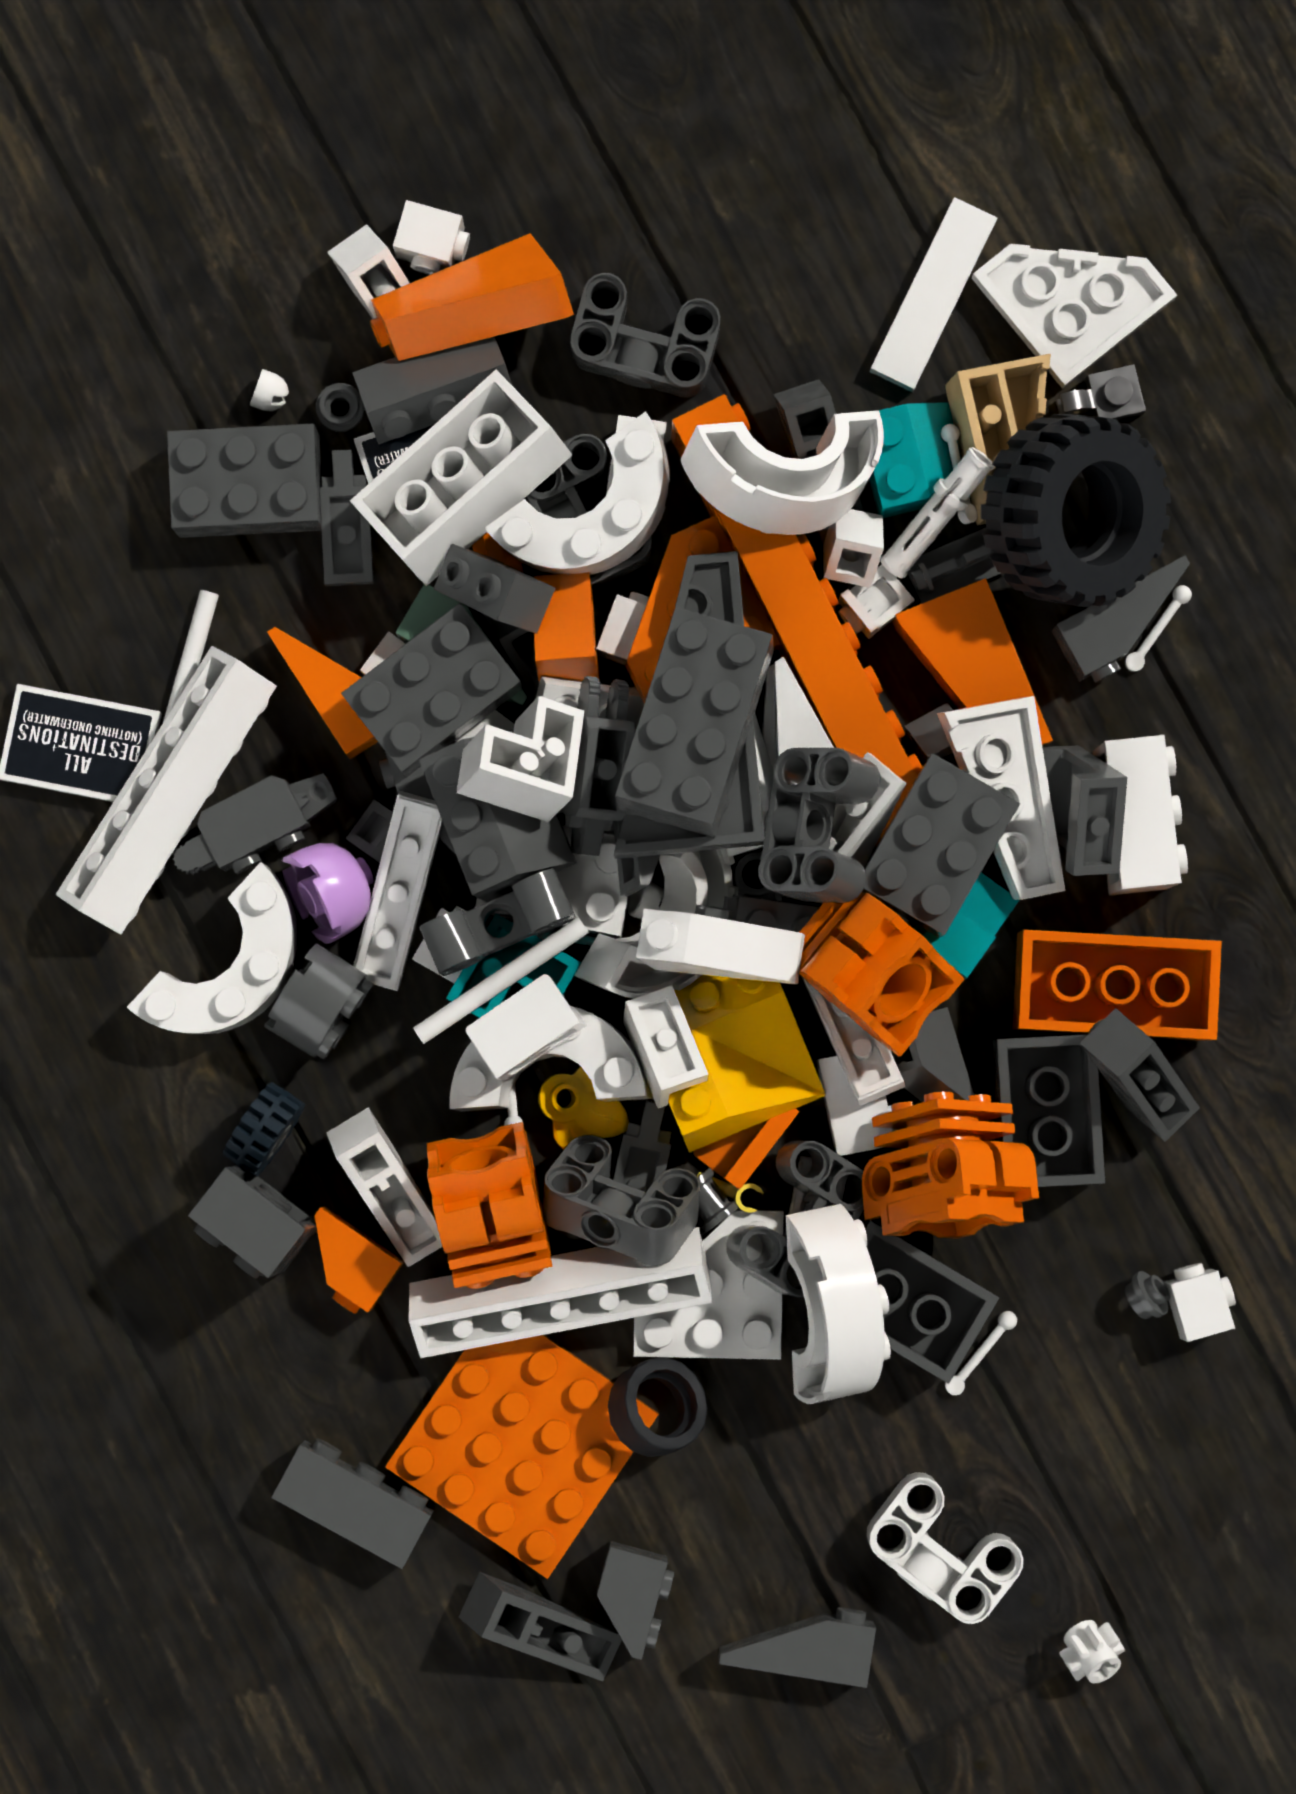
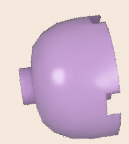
[282,843,374,944]

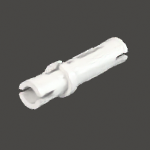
[880,447,995,578]

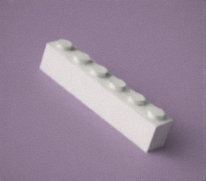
[55,646,277,935]
[408,1227,712,1358]

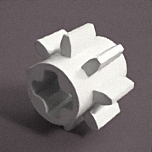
[1059,1620,1125,1683]

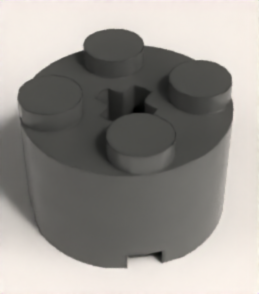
[264,943,374,1059]

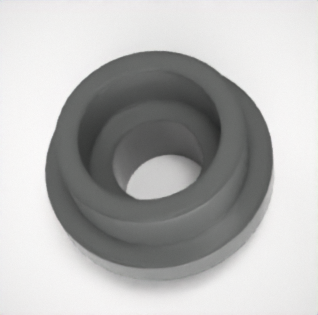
[316,383,365,432]
[1125,1271,1170,1319]

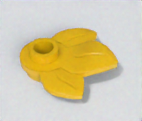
[538,1067,629,1150]

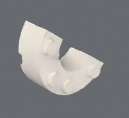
[680,410,884,535]
[485,412,670,575]
[574,849,739,998]
[127,862,298,1034]
[450,1006,654,1112]
[786,1204,891,1404]

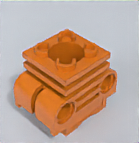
[799,892,965,1057]
[862,1092,1039,1239]
[427,1122,552,1289]

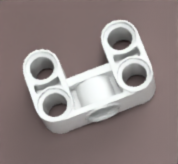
[867,1472,1024,1624]

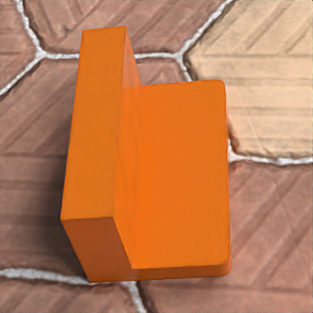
[693,1108,800,1190]

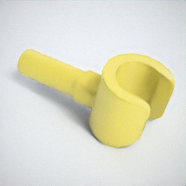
[697,1172,764,1213]

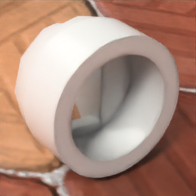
[250,369,289,411]
[627,882,664,919]

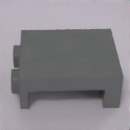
[1042,745,1127,876]

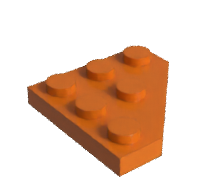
[625,516,781,703]

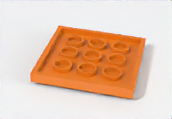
[385,1335,659,1579]

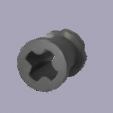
[698,1167,739,1233]

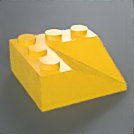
[668,975,826,1153]

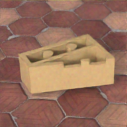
[945,354,1051,525]

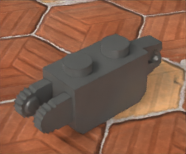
[559,676,636,856]
[172,773,338,876]

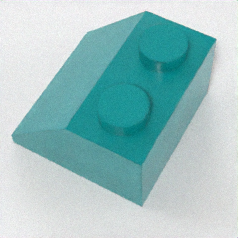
[869,403,971,518]

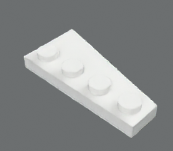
[937,696,1065,900]

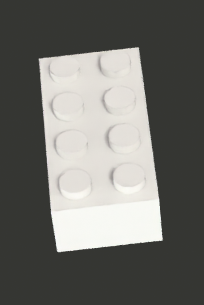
[350,369,572,586]

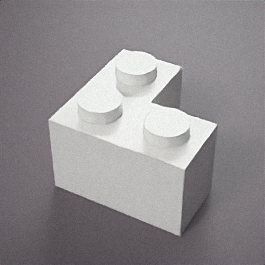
[456,696,584,822]

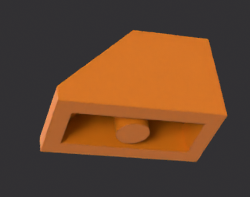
[314,1206,404,1314]

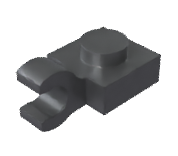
[1055,364,1146,421]

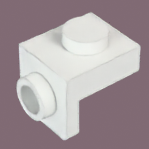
[838,565,915,639]

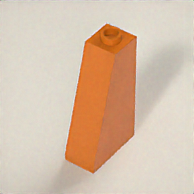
[370,233,574,361]
[892,578,1053,747]

